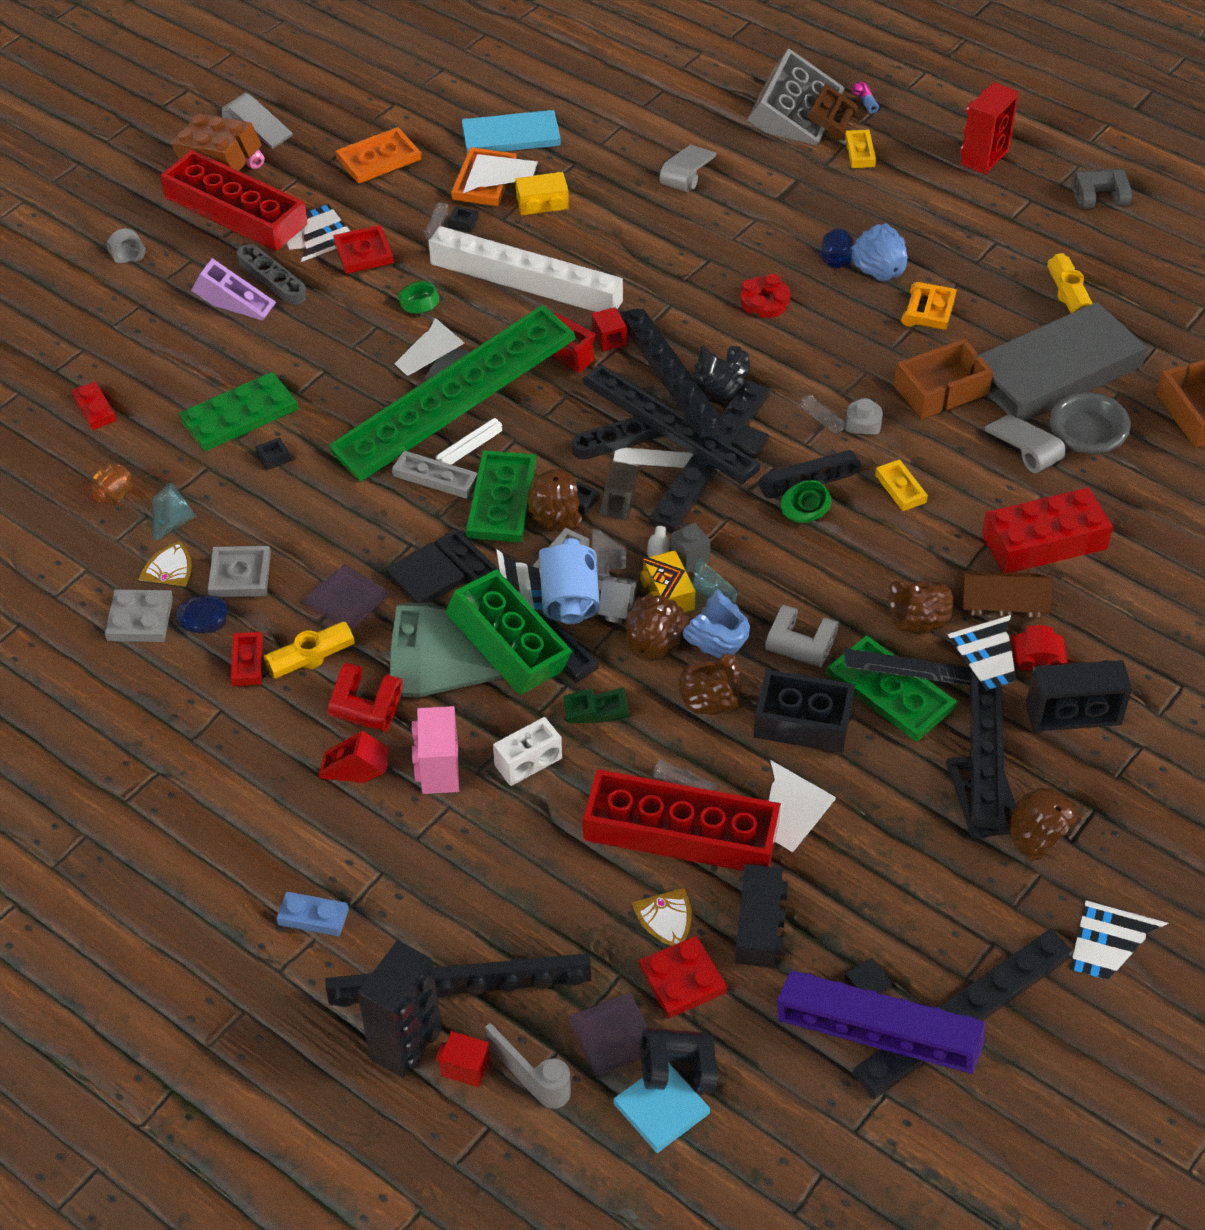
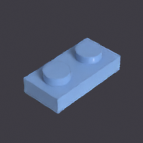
[277,891,349,937]

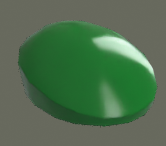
[398,281,440,314]
[780,480,832,523]

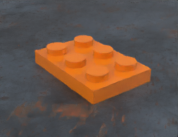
[335,127,421,184]
[451,147,517,206]

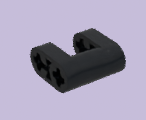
[640,1028,718,1093]

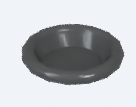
[1049,392,1131,455]

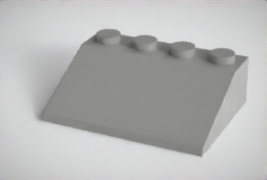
[747,48,845,145]

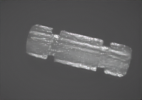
[425,202,449,240]
[801,395,844,434]

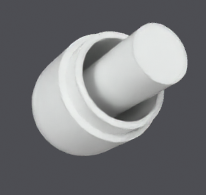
[647,526,670,557]

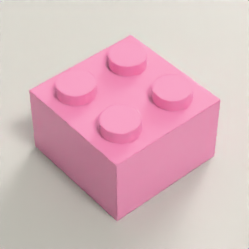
[412,706,459,794]

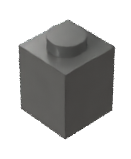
[671,522,711,573]

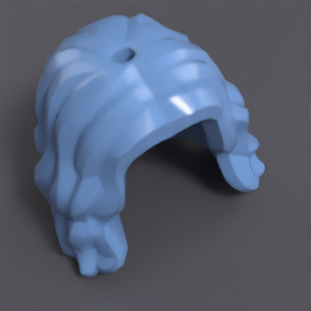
[850,223,908,282]
[683,589,750,658]

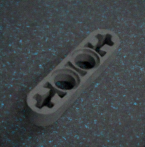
[237,244,307,305]

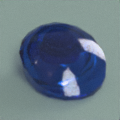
[175,595,227,634]

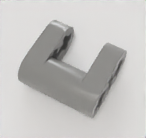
[765,604,839,668]

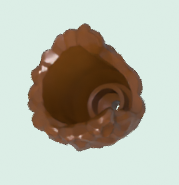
[527,469,582,532]
[888,581,953,633]
[625,594,690,661]
[678,653,742,715]
[1009,788,1077,861]

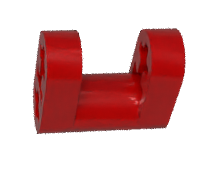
[328,663,403,732]

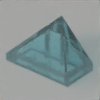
[153,483,196,541]
[691,558,738,604]

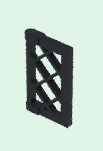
[946,756,1017,839]

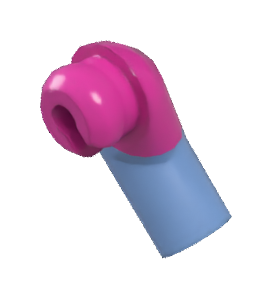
[852,82,879,114]

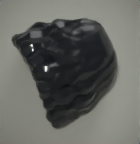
[694,346,750,401]

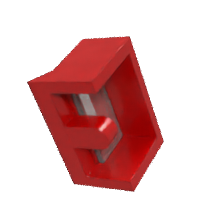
[550,313,596,373]

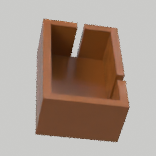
[170,114,262,171]
[894,339,993,419]
[1156,360,1205,448]

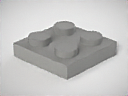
[208,546,271,597]
[105,590,173,642]

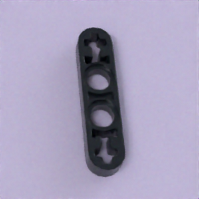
[572,417,664,460]
[758,450,861,499]

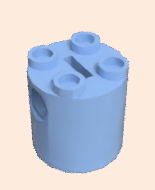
[539,538,600,624]

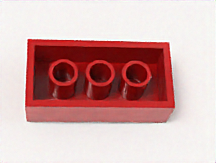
[982,487,1113,573]

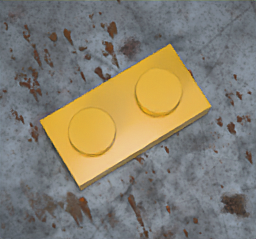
[845,130,876,168]
[875,459,928,511]

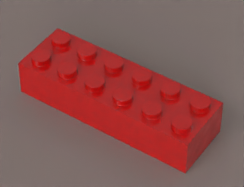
[160,150,308,251]
[582,769,781,871]

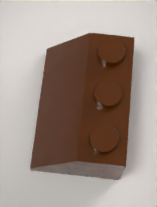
[958,571,1053,618]

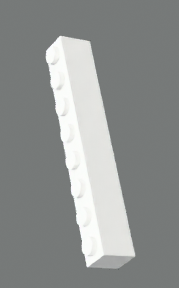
[429,226,623,312]

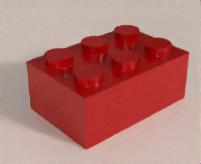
[960,82,1019,175]

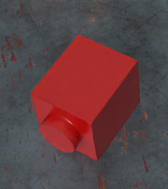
[591,307,627,352]
[436,1031,491,1087]

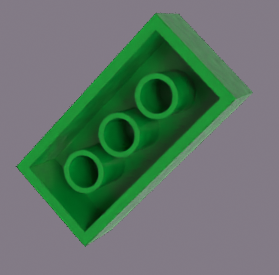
[445,569,572,696]

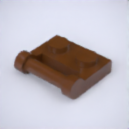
[807,84,858,140]

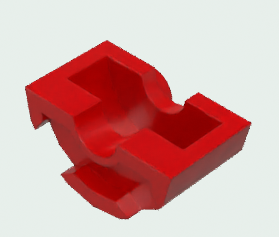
[1009,625,1068,671]

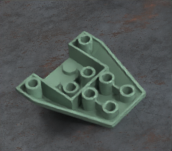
[390,603,503,697]

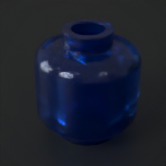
[820,229,854,268]

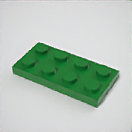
[179,371,299,452]
[466,450,537,543]
[827,635,957,742]

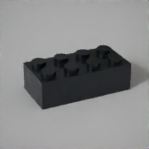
[357,940,442,1078]

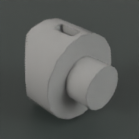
[107,228,145,263]
[845,398,883,434]

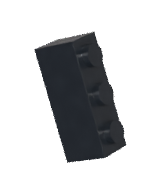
[735,864,788,968]

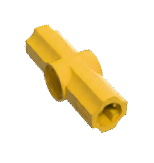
[1047,253,1093,313]
[263,621,355,679]

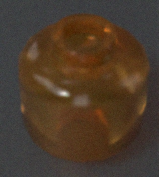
[91,464,133,504]

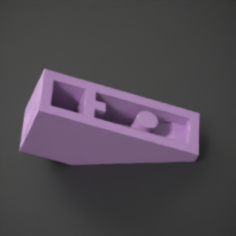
[191,258,276,321]

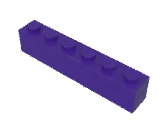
[777,970,985,1074]

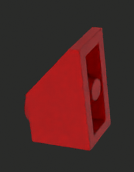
[318,730,390,783]

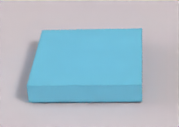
[614,1062,710,1153]

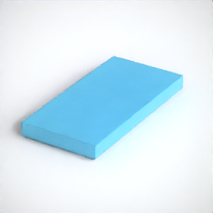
[462,110,561,154]

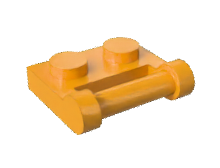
[901,282,957,330]

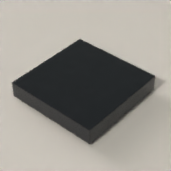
[386,542,465,603]

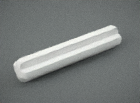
[435,418,502,465]

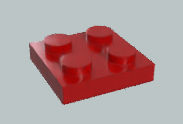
[333,225,394,274]
[639,935,727,1019]

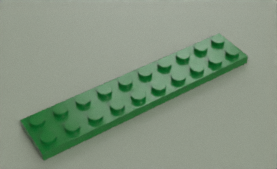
[328,305,575,482]

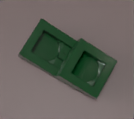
[563,687,630,723]

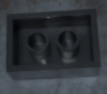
[1025,660,1132,732]
[754,669,855,753]

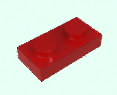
[71,381,117,430]
[231,632,264,686]

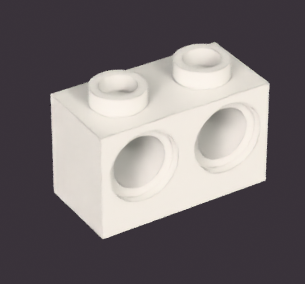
[493,717,562,786]

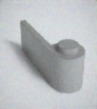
[222,93,293,149]
[659,145,716,192]
[985,414,1065,473]
[485,1023,571,1109]

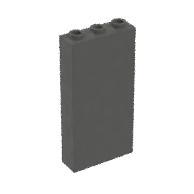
[977,302,1147,421]

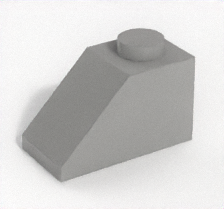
[598,576,639,623]

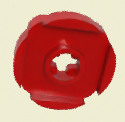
[740,274,791,318]

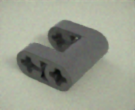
[1072,168,1132,209]

